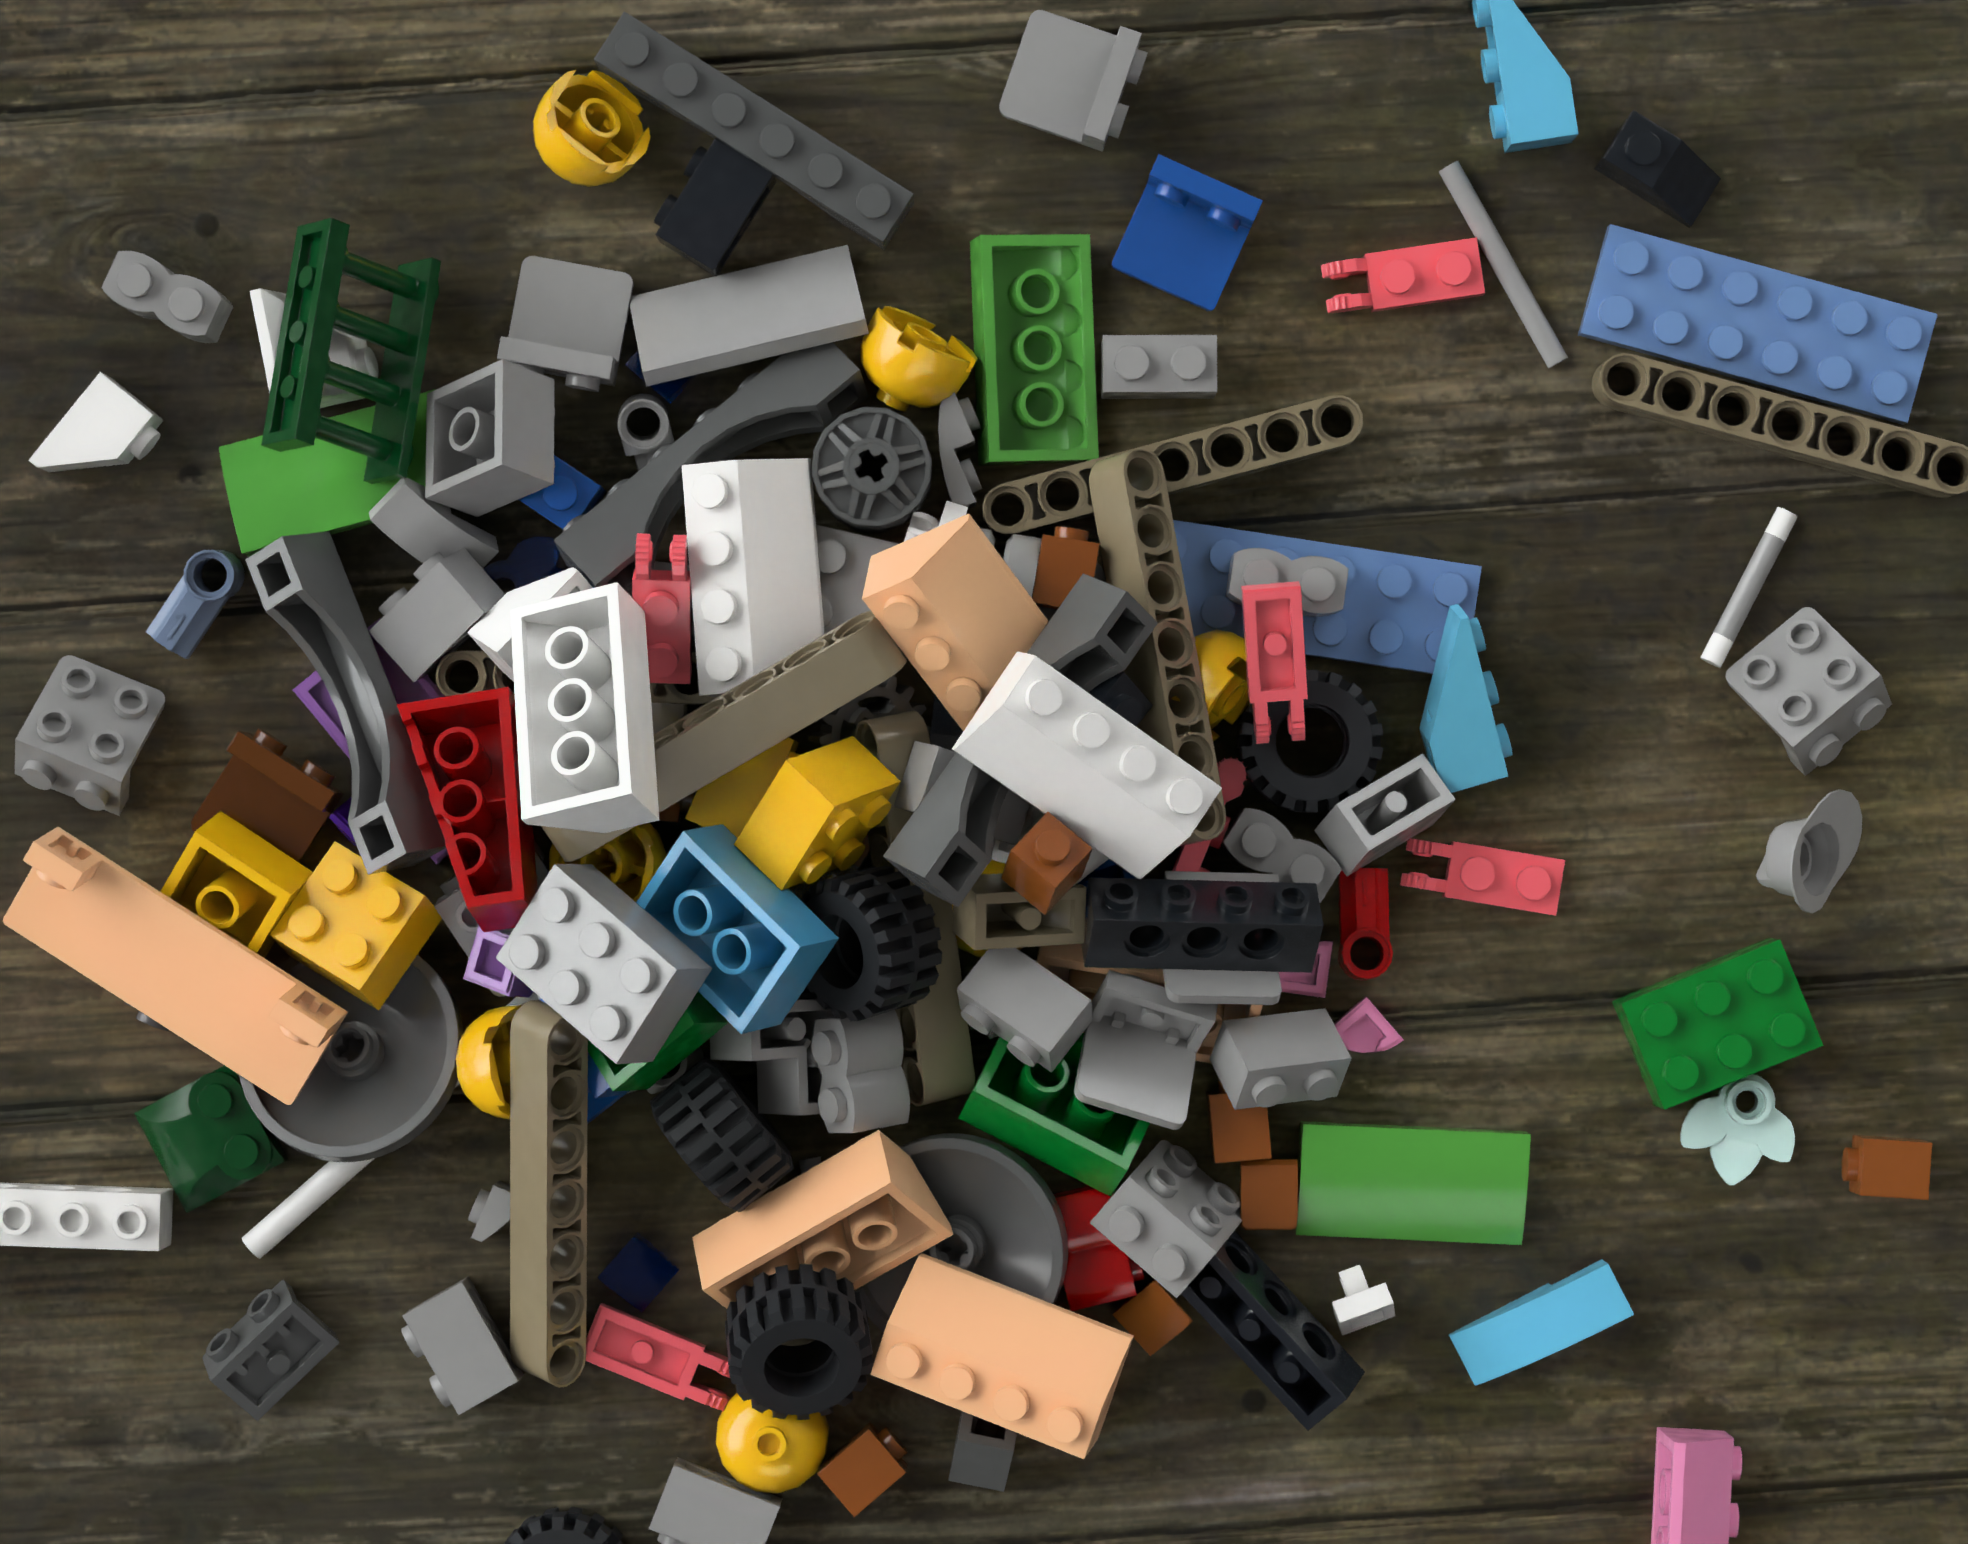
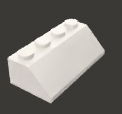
[682,458,825,697]
[510,582,659,833]
[952,652,1222,879]

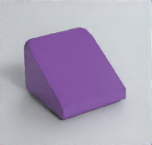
[463,926,533,997]

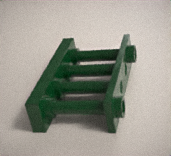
[261,218,441,484]

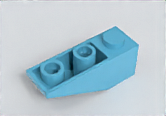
[1472,0,1579,153]
[1419,604,1513,793]

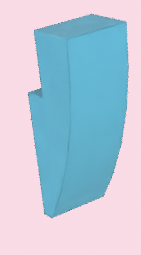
[1448,1259,1634,1386]

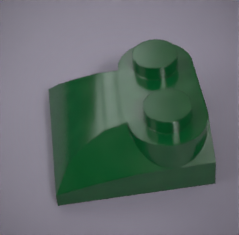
[134,1065,288,1213]

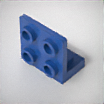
[1112,154,1263,312]

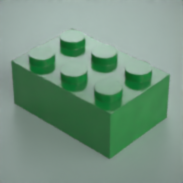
[1612,938,1824,1110]
[958,1033,1150,1197]

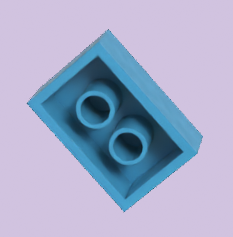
[636,824,839,1034]

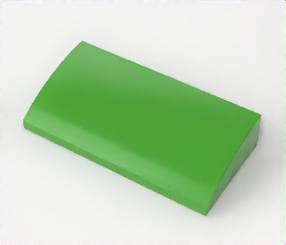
[970,234,1099,466]
[219,389,436,557]
[1295,1121,1531,1245]

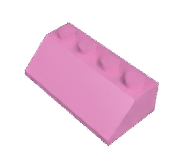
[1651,1427,1742,1544]

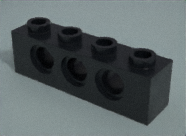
[1082,877,1324,973]
[1181,1230,1365,1431]

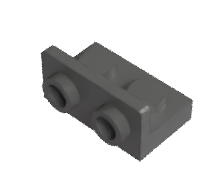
[202,1280,340,1421]

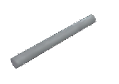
[1439,161,1568,369]

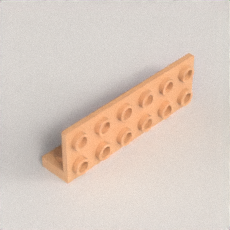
[3,827,348,1105]

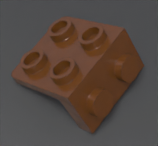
[191,728,344,863]

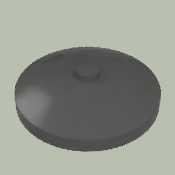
[239,955,464,1162]
[854,1133,1068,1333]

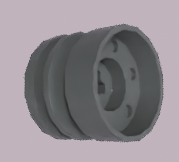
[812,407,933,533]

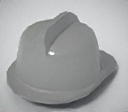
[1756,789,1862,913]

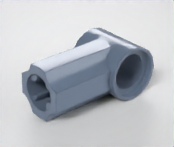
[146,550,244,659]

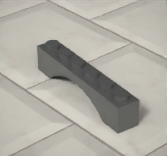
[594,12,915,251]
[554,342,869,593]
[245,531,446,875]
[883,573,1158,907]

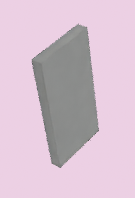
[629,245,869,387]

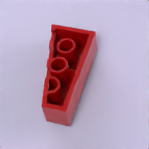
[397,687,538,932]

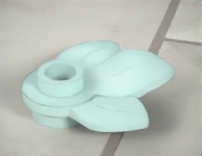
[1680,1074,1795,1185]

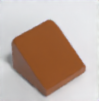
[1239,1159,1298,1230]
[1112,1277,1193,1356]

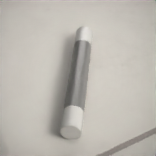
[1700,507,1798,668]

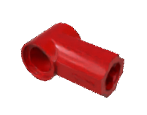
[1337,868,1393,981]

